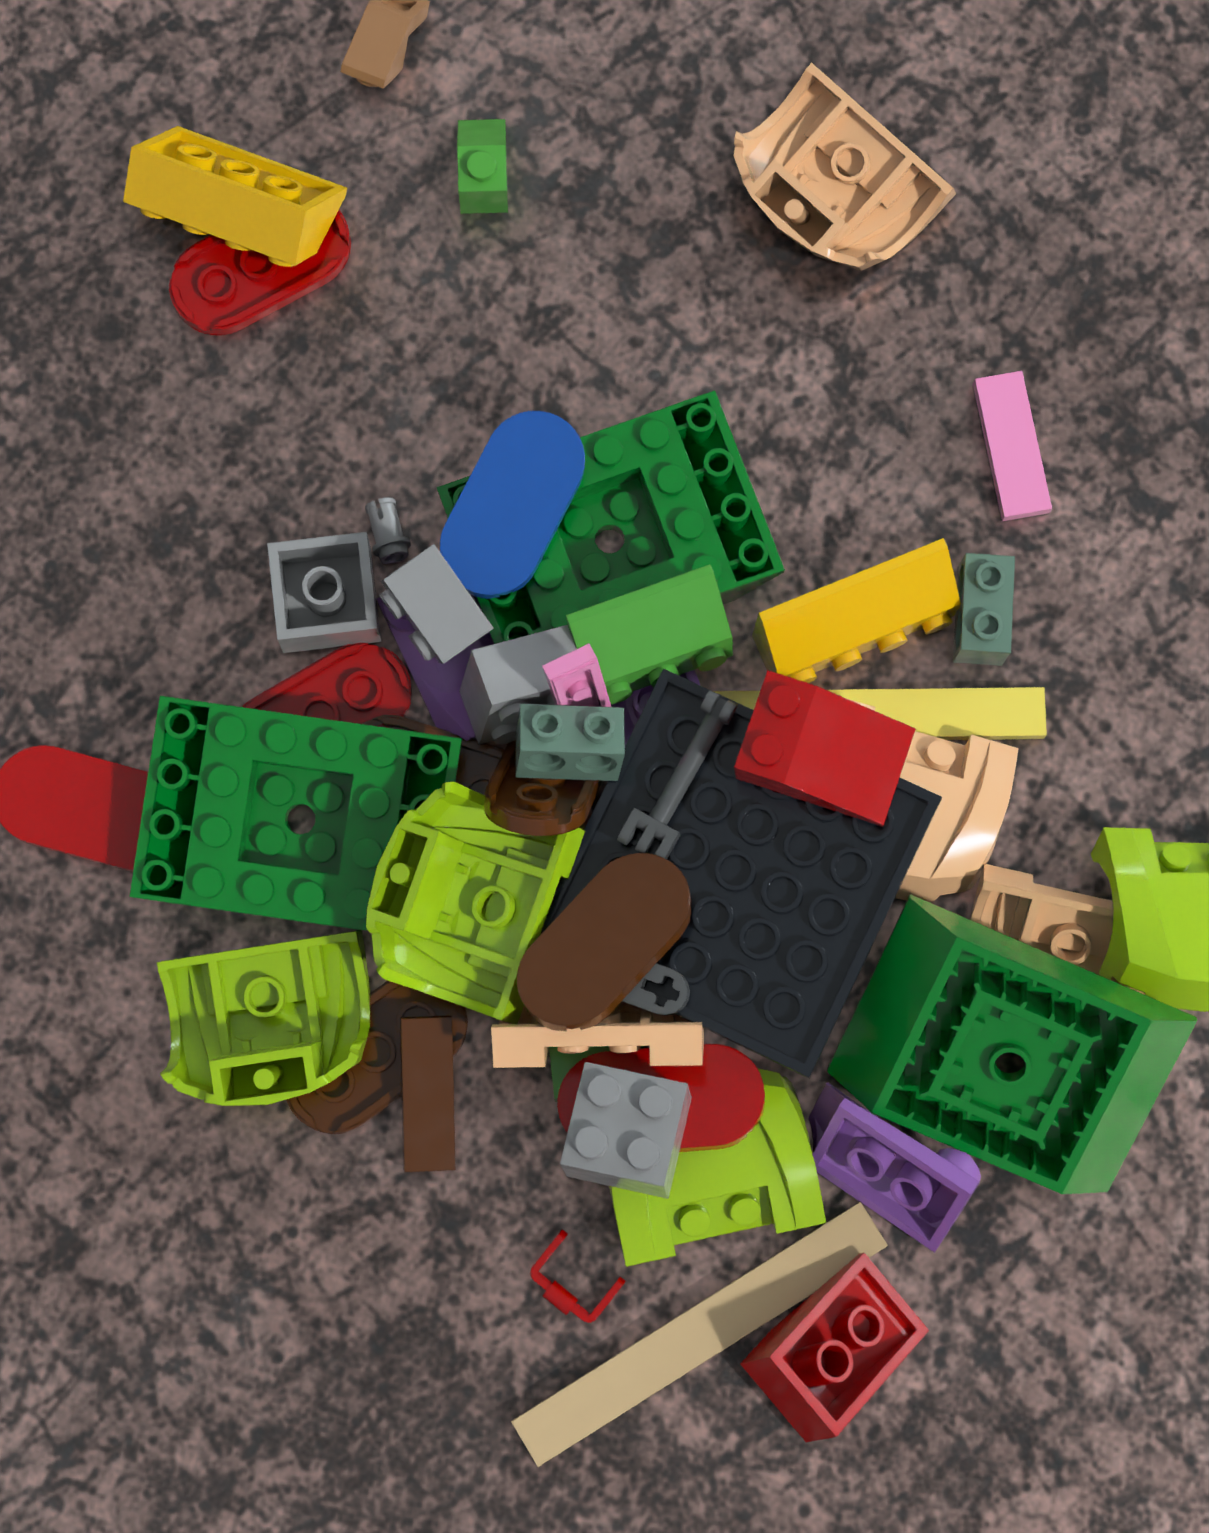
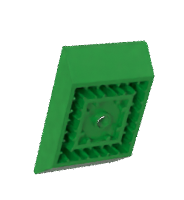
[437,390,785,644]
[129,696,462,931]
[827,894,1197,1194]

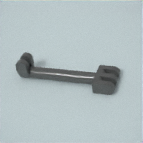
[617,690,738,859]

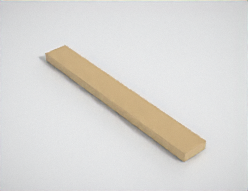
[511,1202,888,1467]

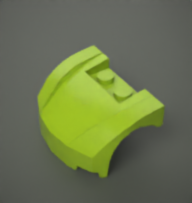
[366,782,585,1024]
[1091,827,1209,1012]
[157,930,370,1106]
[609,1068,826,1267]

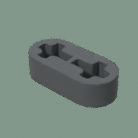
[622,963,690,1016]

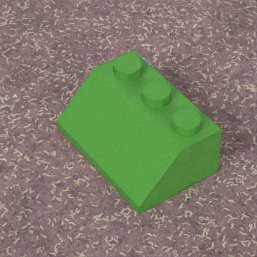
[566,564,733,705]

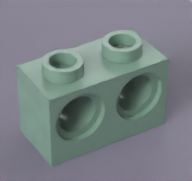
[953,553,1015,666]
[515,704,625,781]

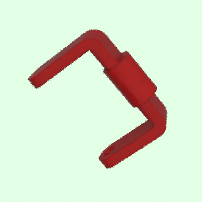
[530,1229,626,1323]

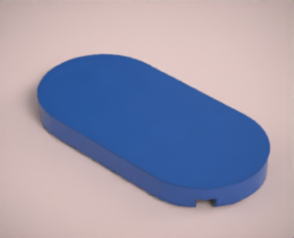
[440,411,585,599]

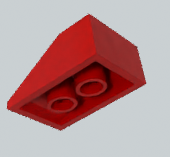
[734,670,916,827]
[740,1252,929,1442]

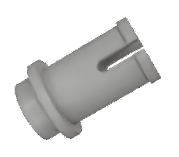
[365,497,411,564]

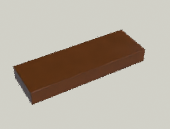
[400,1015,456,1172]

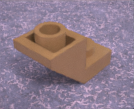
[340,0,430,89]

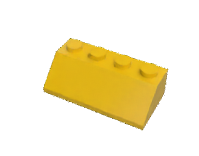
[123,126,347,267]
[752,538,961,683]

